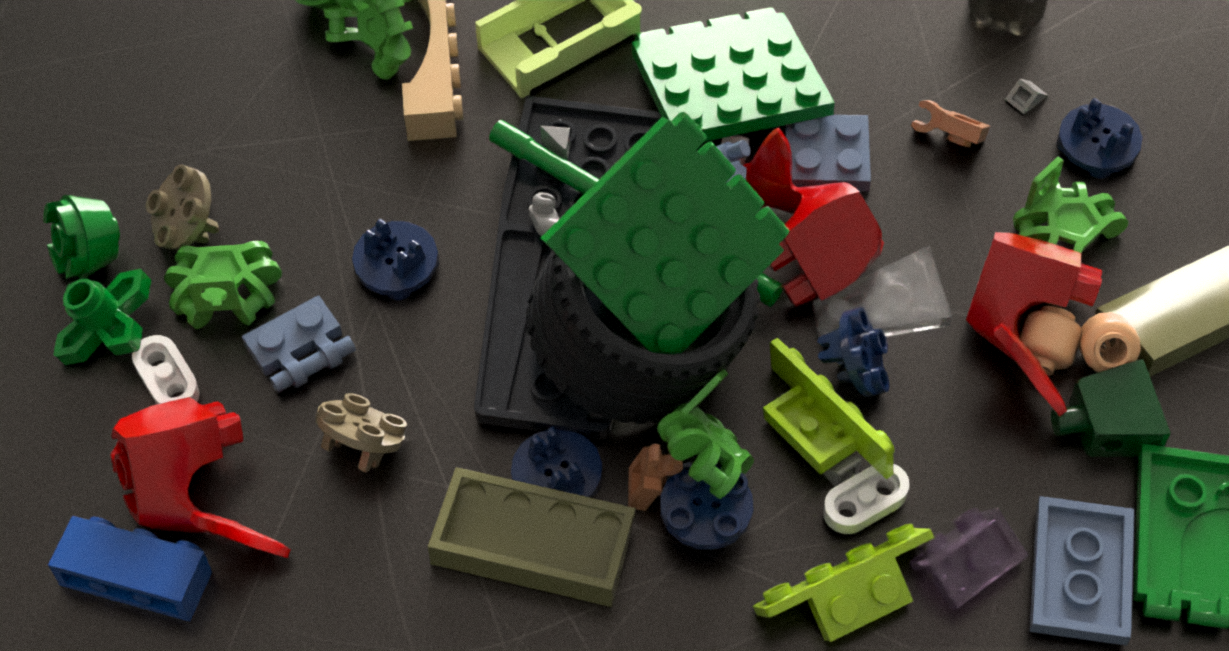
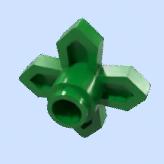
[53,269,151,365]

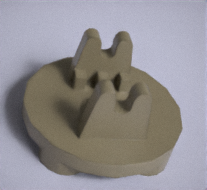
[146,164,219,251]
[315,393,407,473]

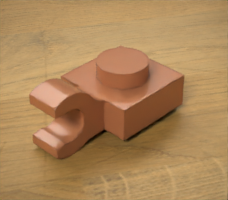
[911,100,990,147]
[628,444,683,511]

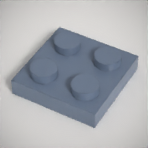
[785,115,871,191]

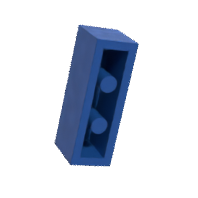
[48,516,212,622]

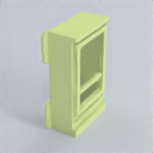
[475,0,642,98]

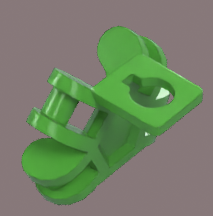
[323,0,413,80]
[1013,156,1128,253]
[164,241,282,329]
[657,369,754,499]

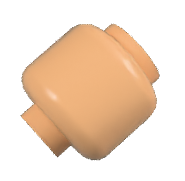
[1020,306,1082,375]
[1078,312,1141,373]

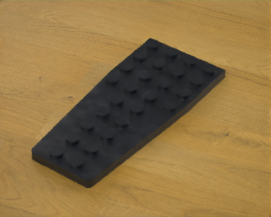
[474,95,662,440]

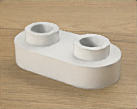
[132,335,200,405]
[823,464,909,534]

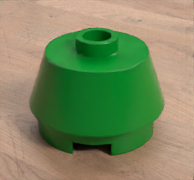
[43,195,120,279]

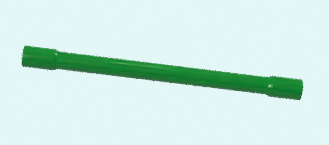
[489,120,783,307]

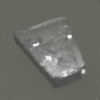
[812,246,952,336]

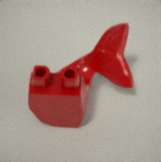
[743,128,884,306]
[966,232,1102,416]
[110,397,291,558]

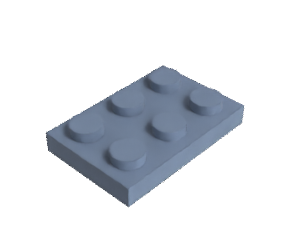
[1030,496,1134,646]

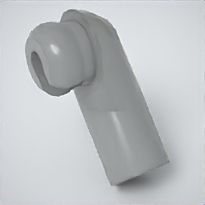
[529,193,559,236]

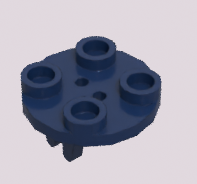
[1056,98,1143,179]
[352,219,439,301]
[817,307,890,397]
[511,427,602,498]
[660,462,754,549]

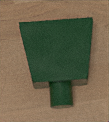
[1051,359,1171,457]

